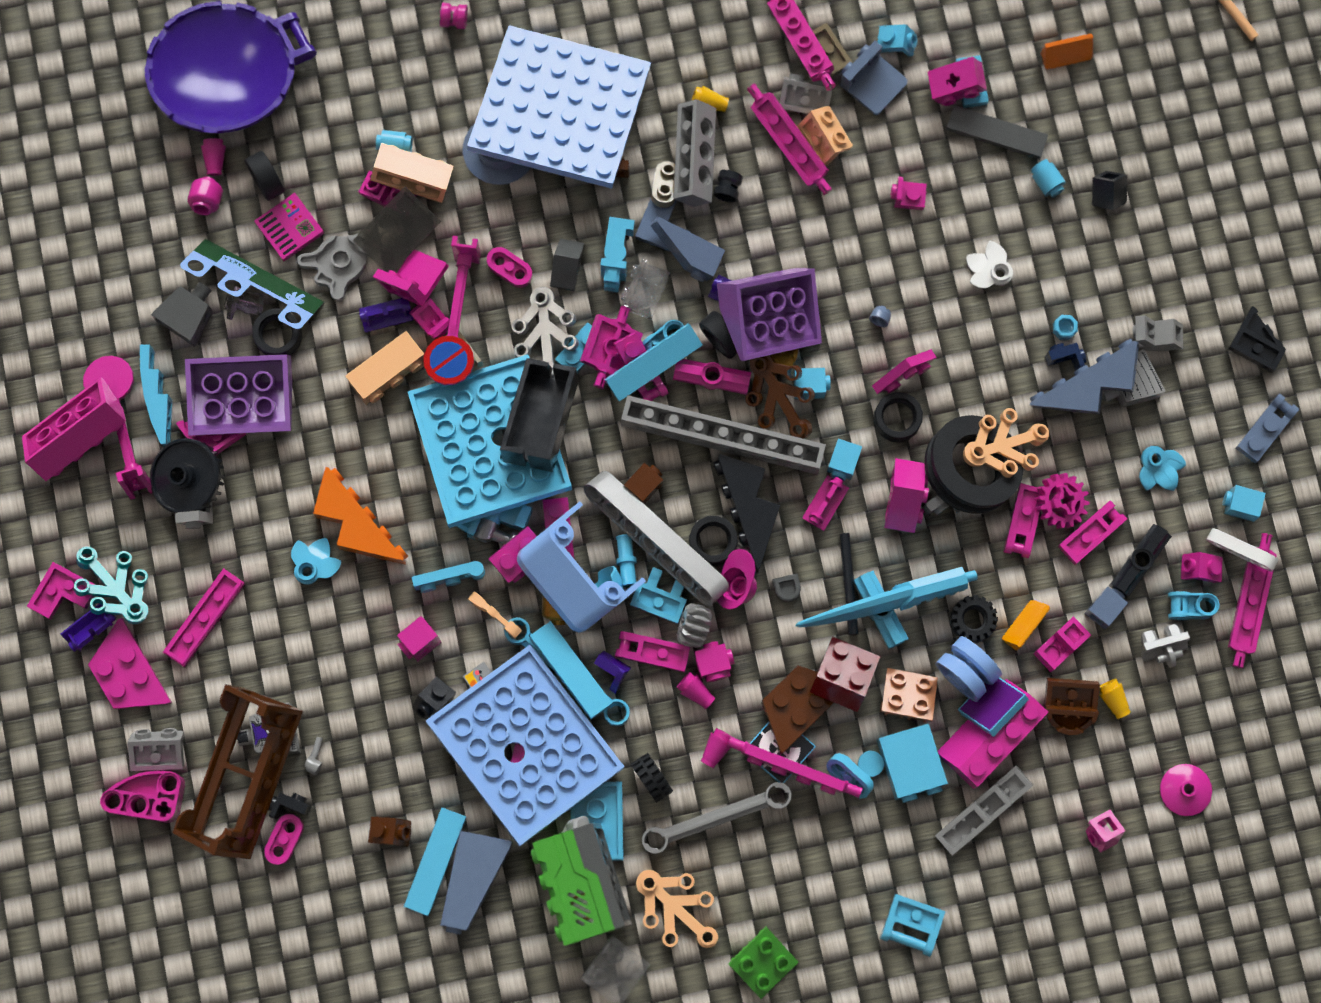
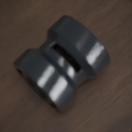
[713,170,743,203]

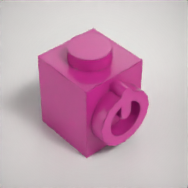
[694,641,735,683]

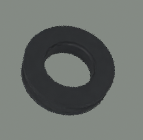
[924,415,1023,514]

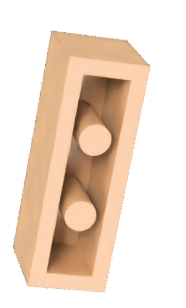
[370,143,453,203]
[345,331,424,405]

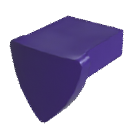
[594,651,631,694]

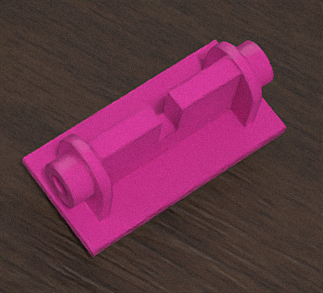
[802,475,849,531]

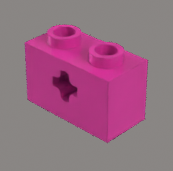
[927,56,987,106]
[397,616,442,662]

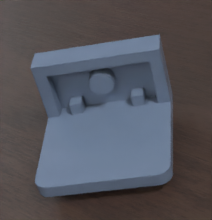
[840,40,908,115]

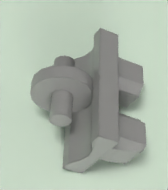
[1141,623,1190,668]

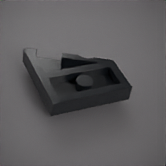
[1228,306,1286,373]

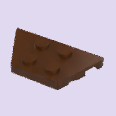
[761,665,834,755]

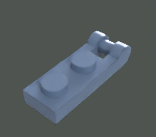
[1236,393,1299,464]

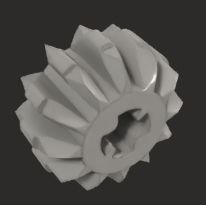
[676,603,712,648]

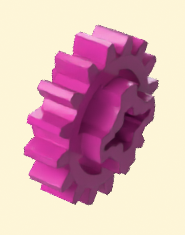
[1034,473,1090,529]

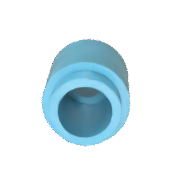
[376,130,413,152]
[1031,159,1066,197]

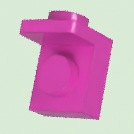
[890,177,927,210]

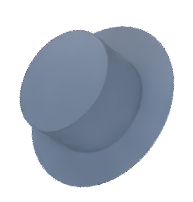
[463,124,531,185]

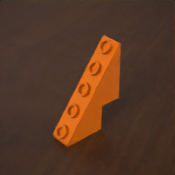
[313,467,408,565]

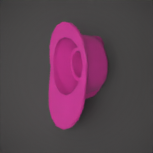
[717,549,757,609]

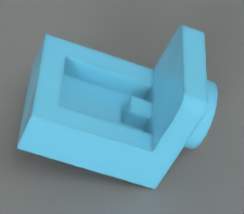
[877,24,917,56]

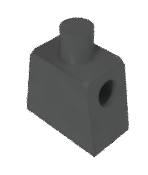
[151,282,212,347]

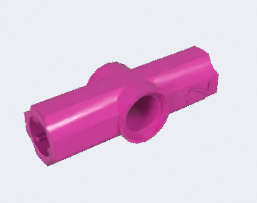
[673,359,751,395]

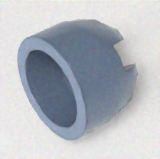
[869,306,891,327]

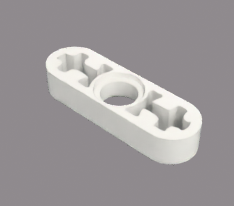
[1206,528,1279,572]

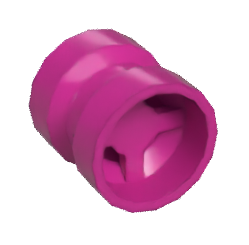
[440,2,468,29]

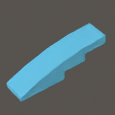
[140,344,173,447]

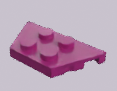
[88,618,172,710]

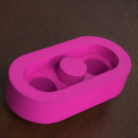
[487,247,532,288]
[264,814,304,865]

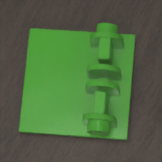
[728,927,798,999]

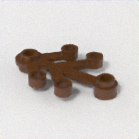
[745,355,815,439]

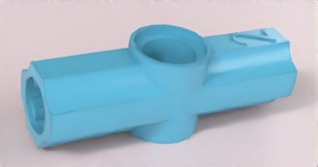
[853,571,909,650]

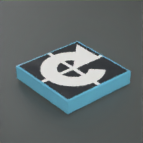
[749,722,816,783]

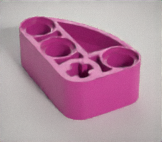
[100,771,185,823]

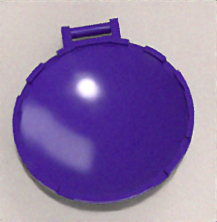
[144,1,317,133]

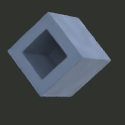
[1084,587,1128,630]

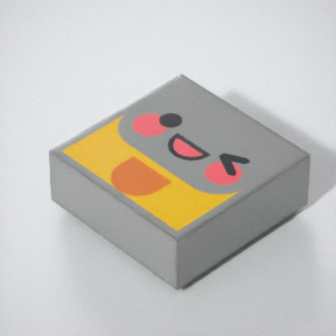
[463,662,491,688]

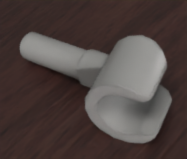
[305,737,323,775]

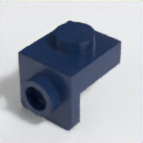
[1044,343,1086,371]

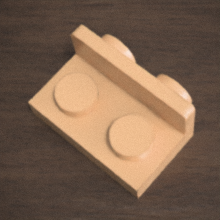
[797,106,853,166]

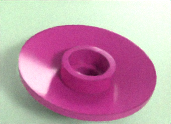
[1160,764,1212,816]

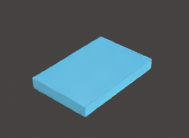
[570,781,623,861]

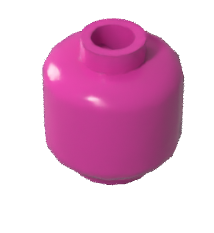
[187,177,223,215]

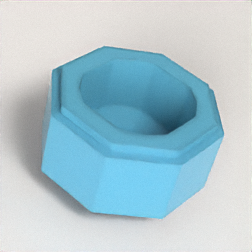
[1053,315,1078,340]

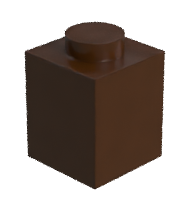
[624,463,663,504]

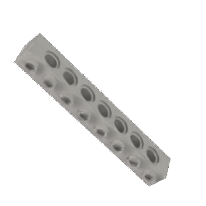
[621,395,826,475]

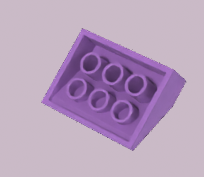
[717,268,822,361]
[185,354,292,436]

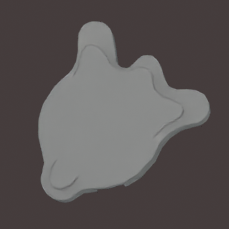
[297,233,369,302]

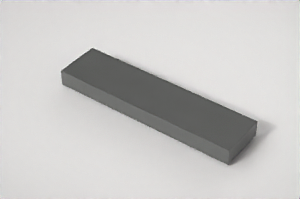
[946,105,1048,160]

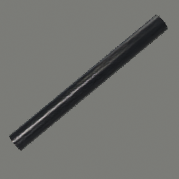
[839,533,859,636]

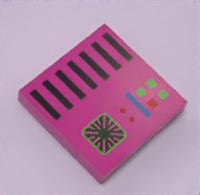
[254,193,324,262]

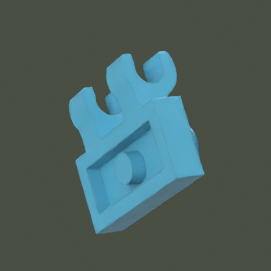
[630,567,687,624]

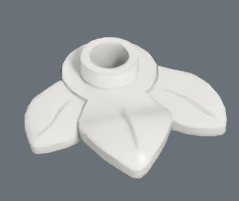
[966,241,1013,288]

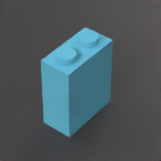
[877,723,948,803]

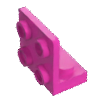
[373,250,449,306]

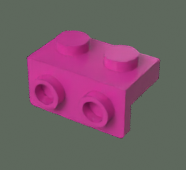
[488,526,537,583]

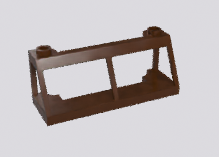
[172,684,303,860]

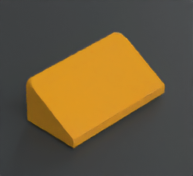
[1002,600,1050,651]

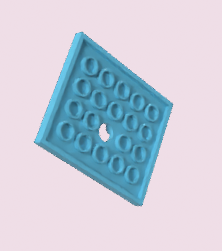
[407,354,572,528]

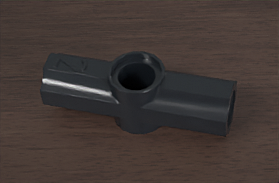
[1109,524,1172,598]

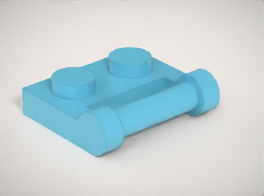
[880,894,946,957]

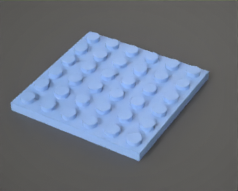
[467,26,651,189]

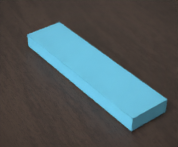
[604,323,703,401]
[529,621,612,719]
[404,808,466,916]

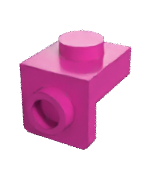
[409,297,450,339]
[1181,552,1223,583]

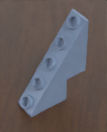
[1030,339,1139,414]

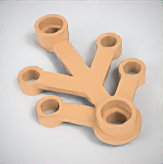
[963,408,1049,478]
[636,870,718,948]

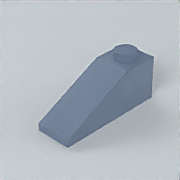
[650,217,725,281]

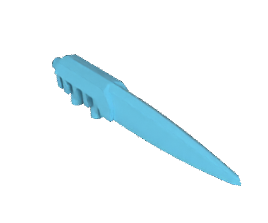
[795,567,978,628]

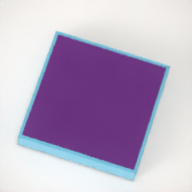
[958,678,1029,737]

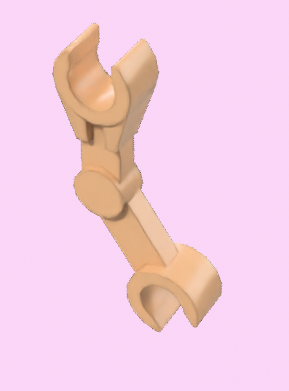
[468,591,522,638]

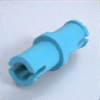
[616,534,637,588]

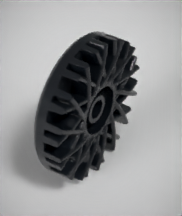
[150,438,225,513]

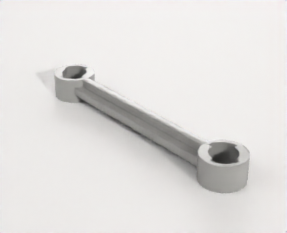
[642,782,791,853]

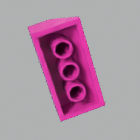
[22,377,126,481]
[938,679,1048,789]

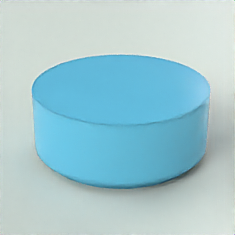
[857,751,884,777]

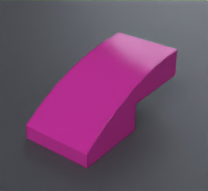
[1033,616,1091,672]

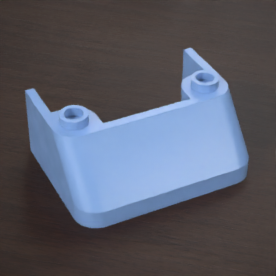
[517,502,646,632]

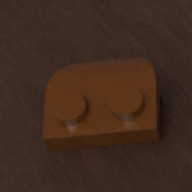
[1044,678,1100,735]

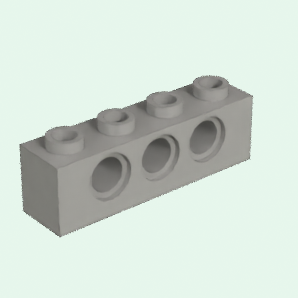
[674,99,716,207]

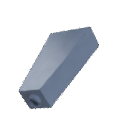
[440,831,513,935]

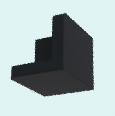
[1092,171,1127,210]

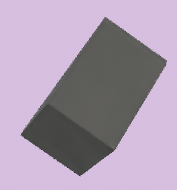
[550,238,585,291]

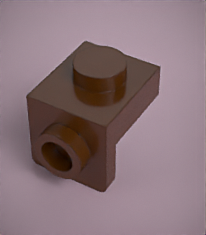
[368,817,411,847]

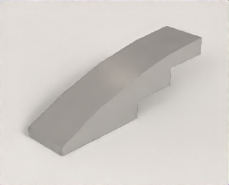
[935,765,1033,856]

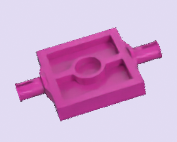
[580,306,643,389]

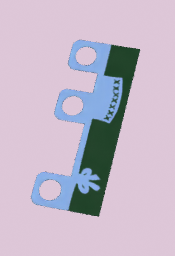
[180,239,324,329]

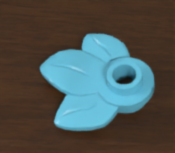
[1139,446,1186,491]
[291,538,342,585]

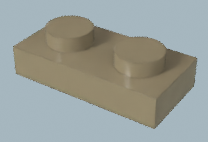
[813,23,853,78]

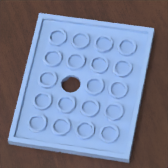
[426,645,624,847]

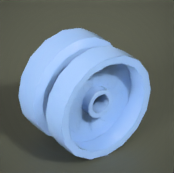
[935,636,1002,702]

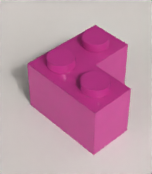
[884,458,929,533]

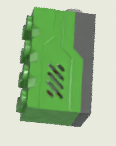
[531,816,632,946]

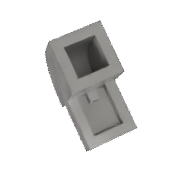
[1133,315,1183,351]

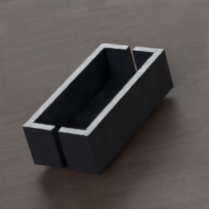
[500,358,579,472]

